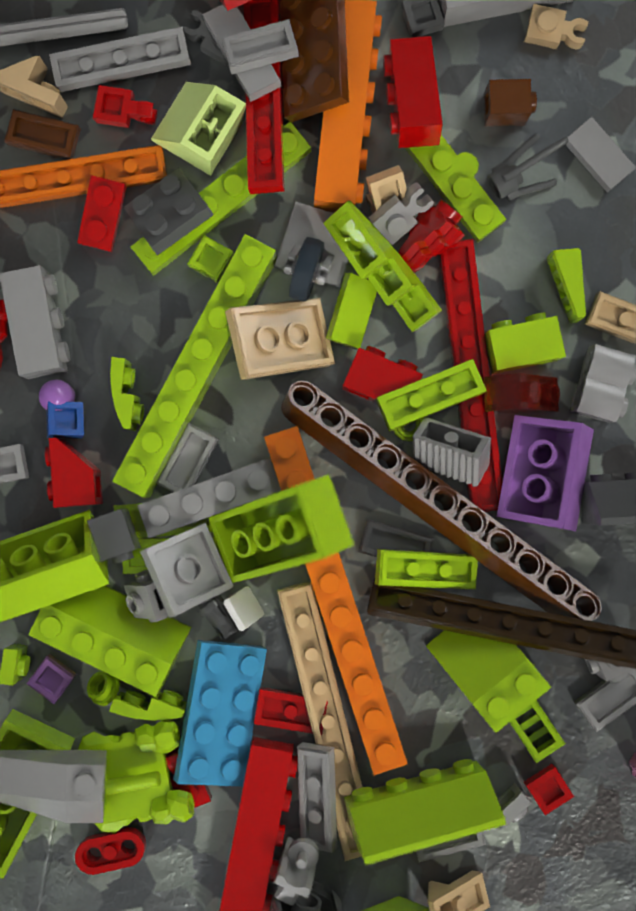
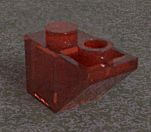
[484,373,560,413]

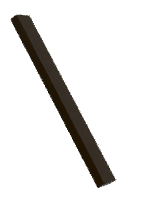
[367,578,636,669]

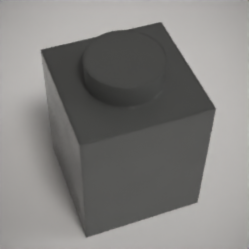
[87,508,141,564]

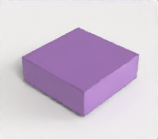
[26,654,77,704]

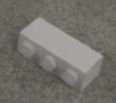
[0,265,71,379]

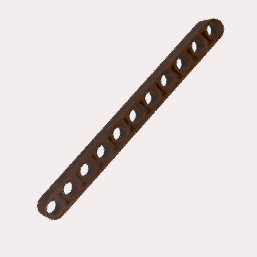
[281,381,602,621]

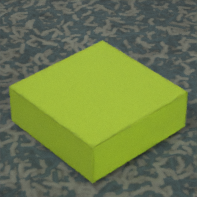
[187,235,234,283]

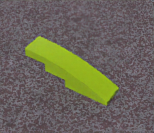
[323,201,442,332]

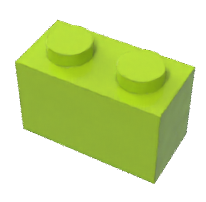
[485,313,566,375]

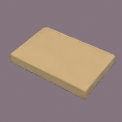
[225,298,335,380]

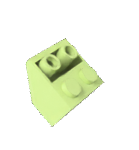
[151,82,246,176]

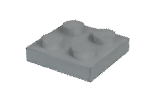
[140,523,234,618]

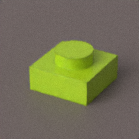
[0,643,30,686]

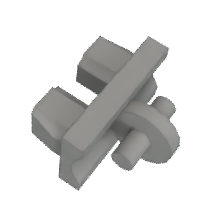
[274,836,319,905]

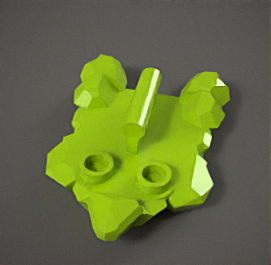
[78,720,195,833]

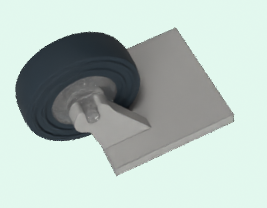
[275,201,348,302]

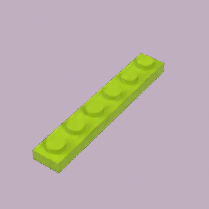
[131,122,312,276]

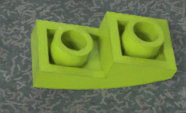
[110,357,145,431]
[109,690,187,720]

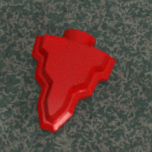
[398,199,465,273]

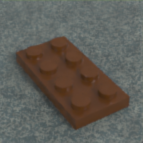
[280,0,349,122]

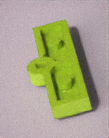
[396,135,507,243]

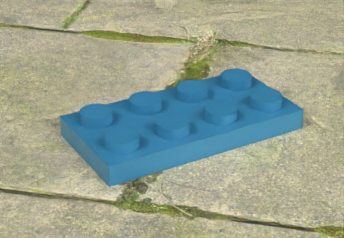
[174,640,267,787]

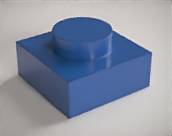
[46,401,84,439]

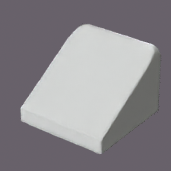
[223,586,264,632]

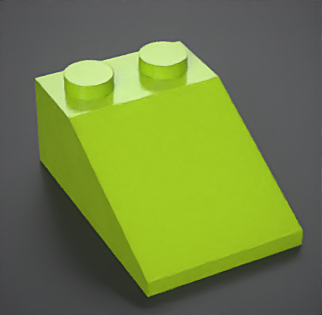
[425,630,551,733]

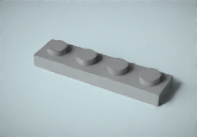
[49,26,191,92]
[137,458,281,538]

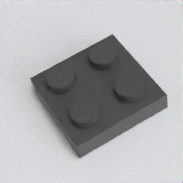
[124,168,214,256]

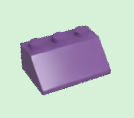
[497,415,594,532]

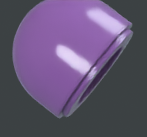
[39,379,75,411]

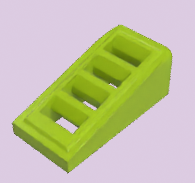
[547,248,586,323]
[509,700,566,763]

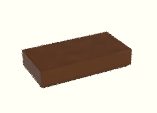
[4,109,81,160]

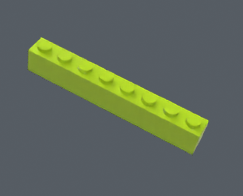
[112,234,277,498]

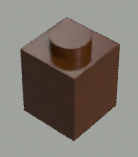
[484,79,537,126]

